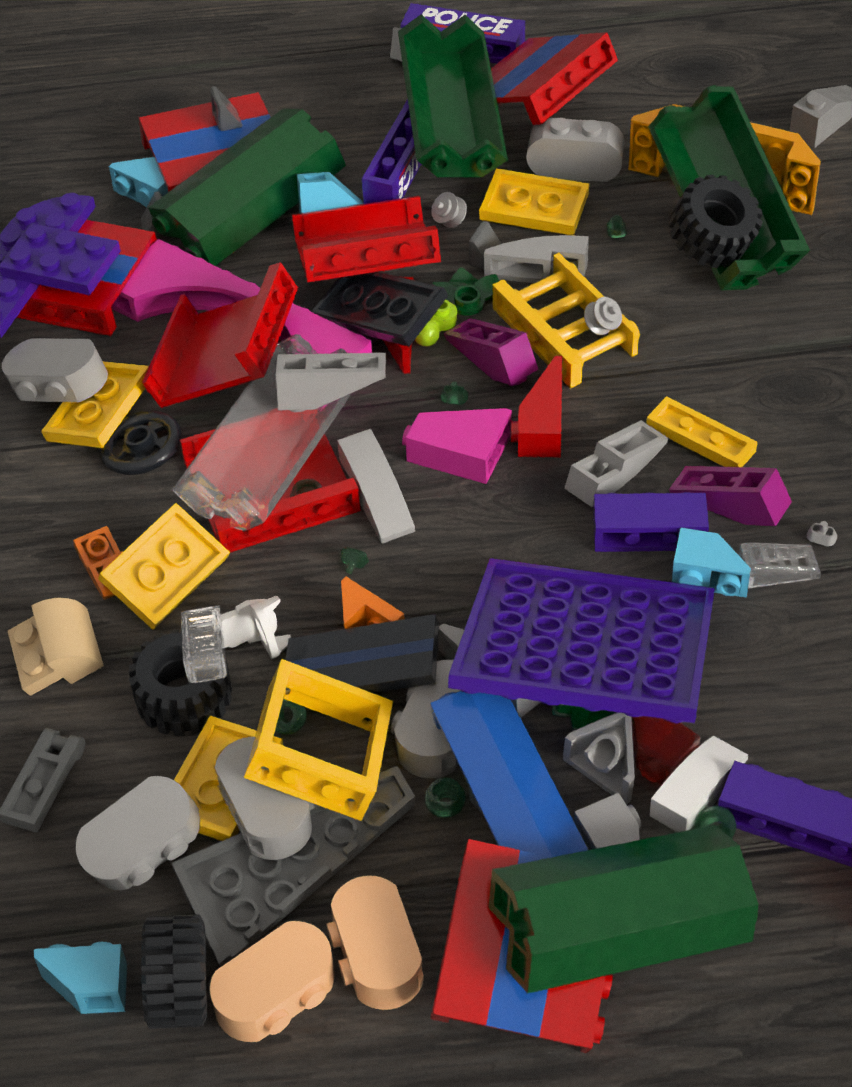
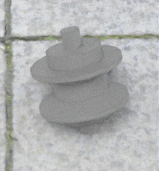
[431,192,467,228]
[584,297,622,335]

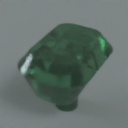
[606,215,627,239]
[440,381,469,405]
[341,547,369,574]

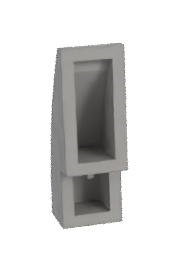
[484,235,589,283]
[564,420,668,507]
[337,429,415,543]

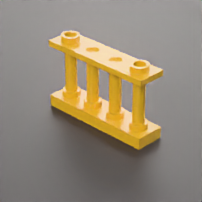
[492,253,640,389]

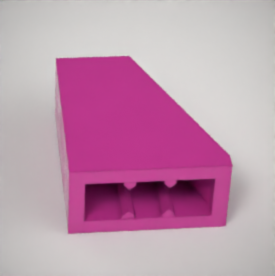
[402,408,512,484]

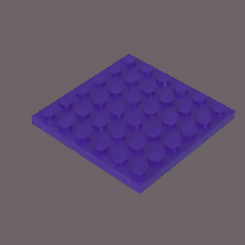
[448,558,715,723]

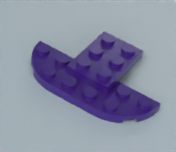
[0,193,121,338]

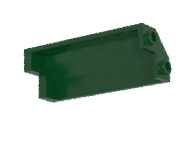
[398,14,508,177]
[648,85,810,291]
[148,108,346,266]
[488,825,759,993]

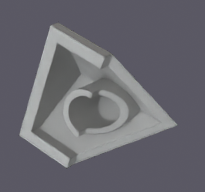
[563,712,635,805]

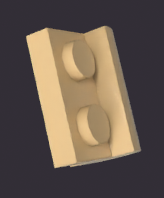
[8,598,104,696]

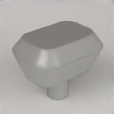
[807,521,837,546]

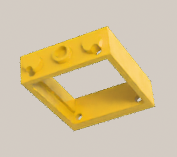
[244,659,393,821]

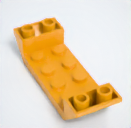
[628,104,821,215]

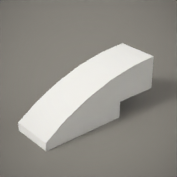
[650,736,748,832]

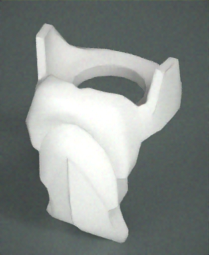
[195,596,291,659]

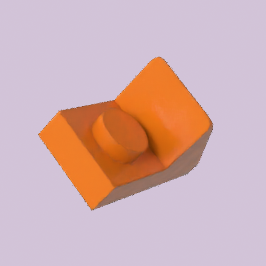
[341,577,405,629]

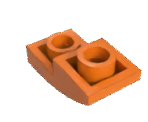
[73,526,123,600]

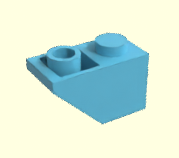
[109,157,168,207]
[297,172,363,214]
[672,528,751,598]
[34,942,127,1014]

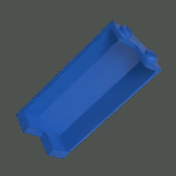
[430,691,588,857]

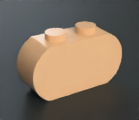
[326,876,424,1010]
[210,921,335,1042]

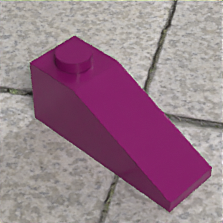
[444,318,538,386]
[669,466,792,526]

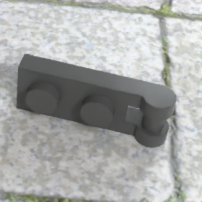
[0,728,86,833]

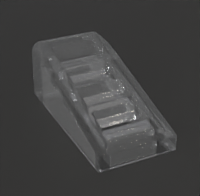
[738,542,821,588]
[181,605,227,683]

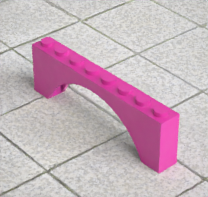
[112,239,372,415]

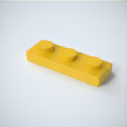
[646,396,757,467]

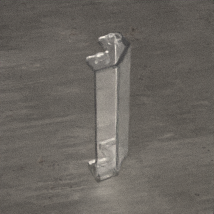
[172,334,352,531]

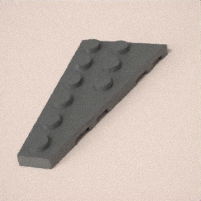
[172,766,416,968]

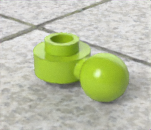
[415,300,457,347]

